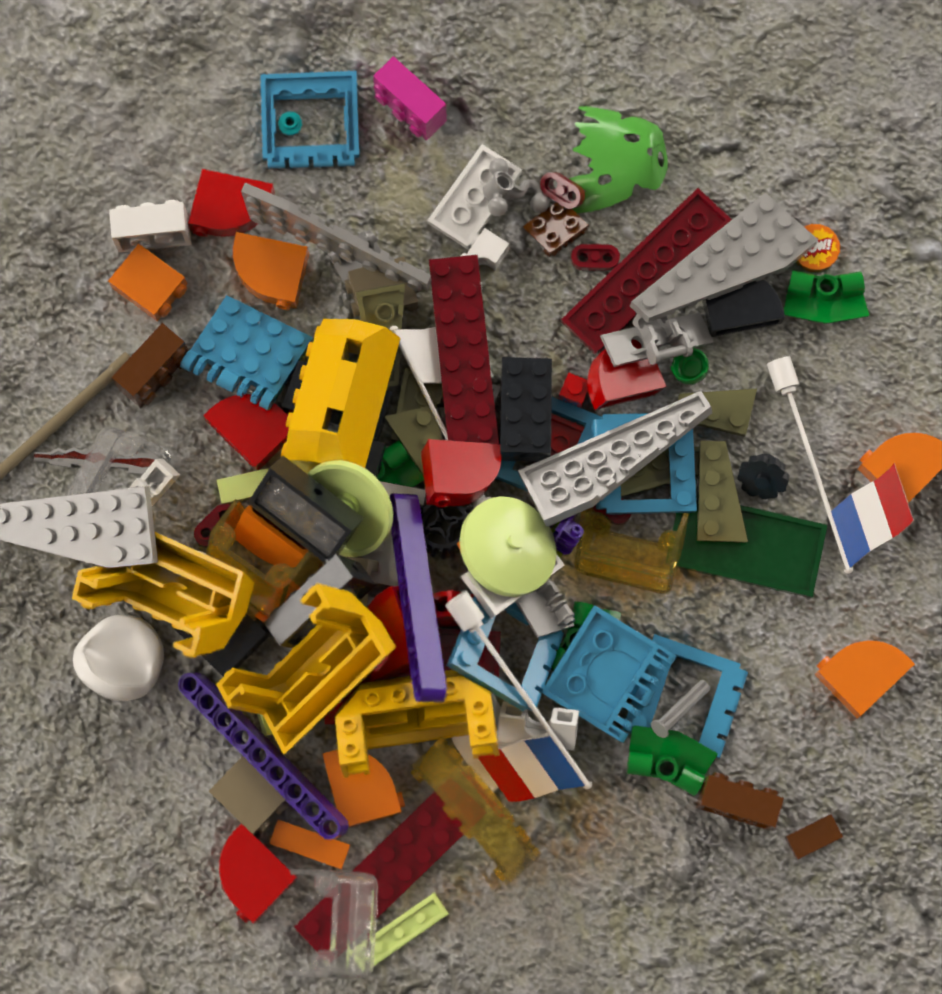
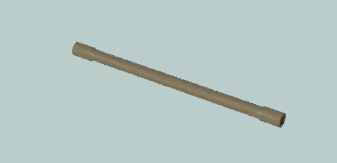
[0,352,130,480]

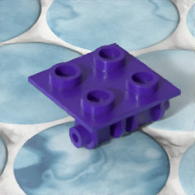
[553,513,583,555]

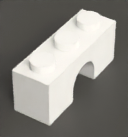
[461,228,509,289]
[498,701,579,750]

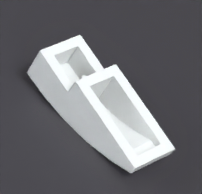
[129,458,180,506]

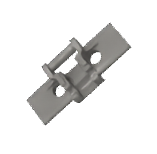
[600,312,713,367]

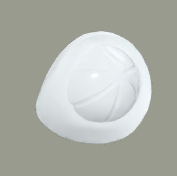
[73,615,164,701]

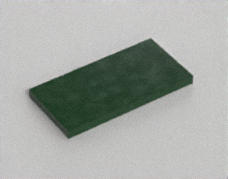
[665,495,828,598]

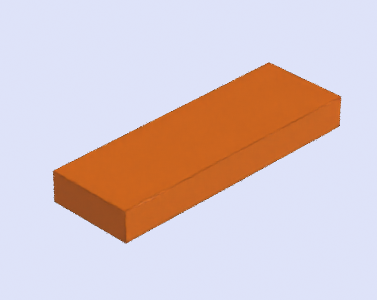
[269,819,351,870]

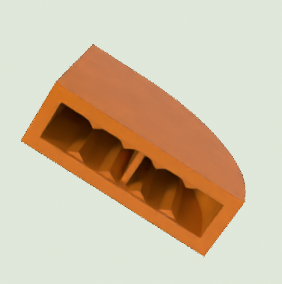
[233,232,309,310]
[858,433,942,503]
[231,505,310,568]
[814,641,915,718]
[322,750,405,828]

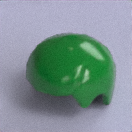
[671,348,709,385]

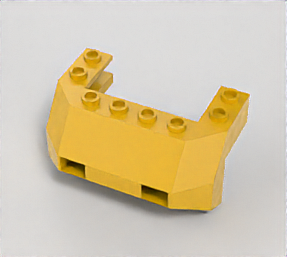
[281,319,401,473]
[72,532,254,658]
[216,583,396,754]
[335,670,499,778]

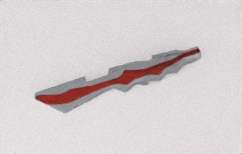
[34,447,159,474]

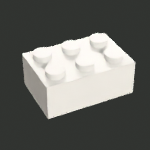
[109,200,191,253]

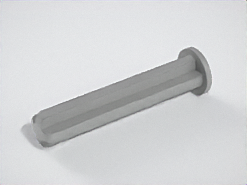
[651,680,711,738]

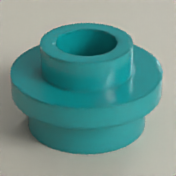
[278,112,303,136]

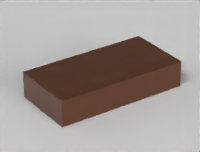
[785,814,843,860]

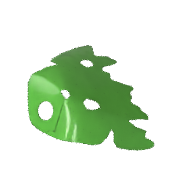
[569,106,668,214]

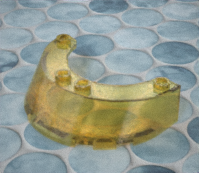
[410,737,542,883]

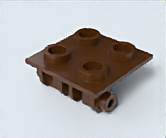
[523,202,589,258]

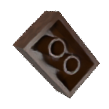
[111,323,189,408]
[696,772,784,831]

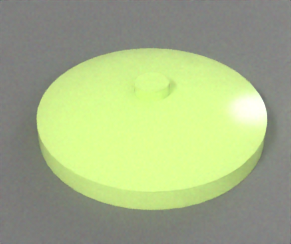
[307,460,393,557]
[460,497,556,597]

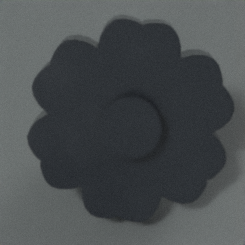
[737,454,790,500]

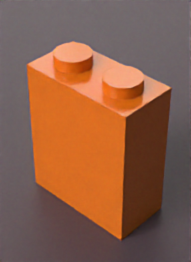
[108,243,187,322]

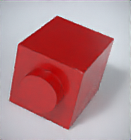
[558,372,588,409]

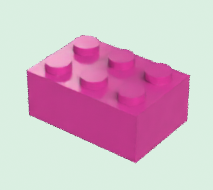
[373,56,447,141]

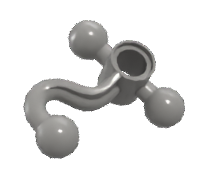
[483,158,549,216]

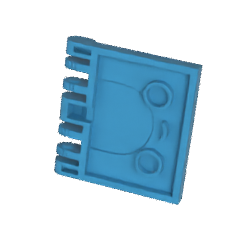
[180,295,313,411]
[541,605,677,743]

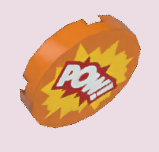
[796,224,840,272]

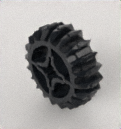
[420,497,474,560]

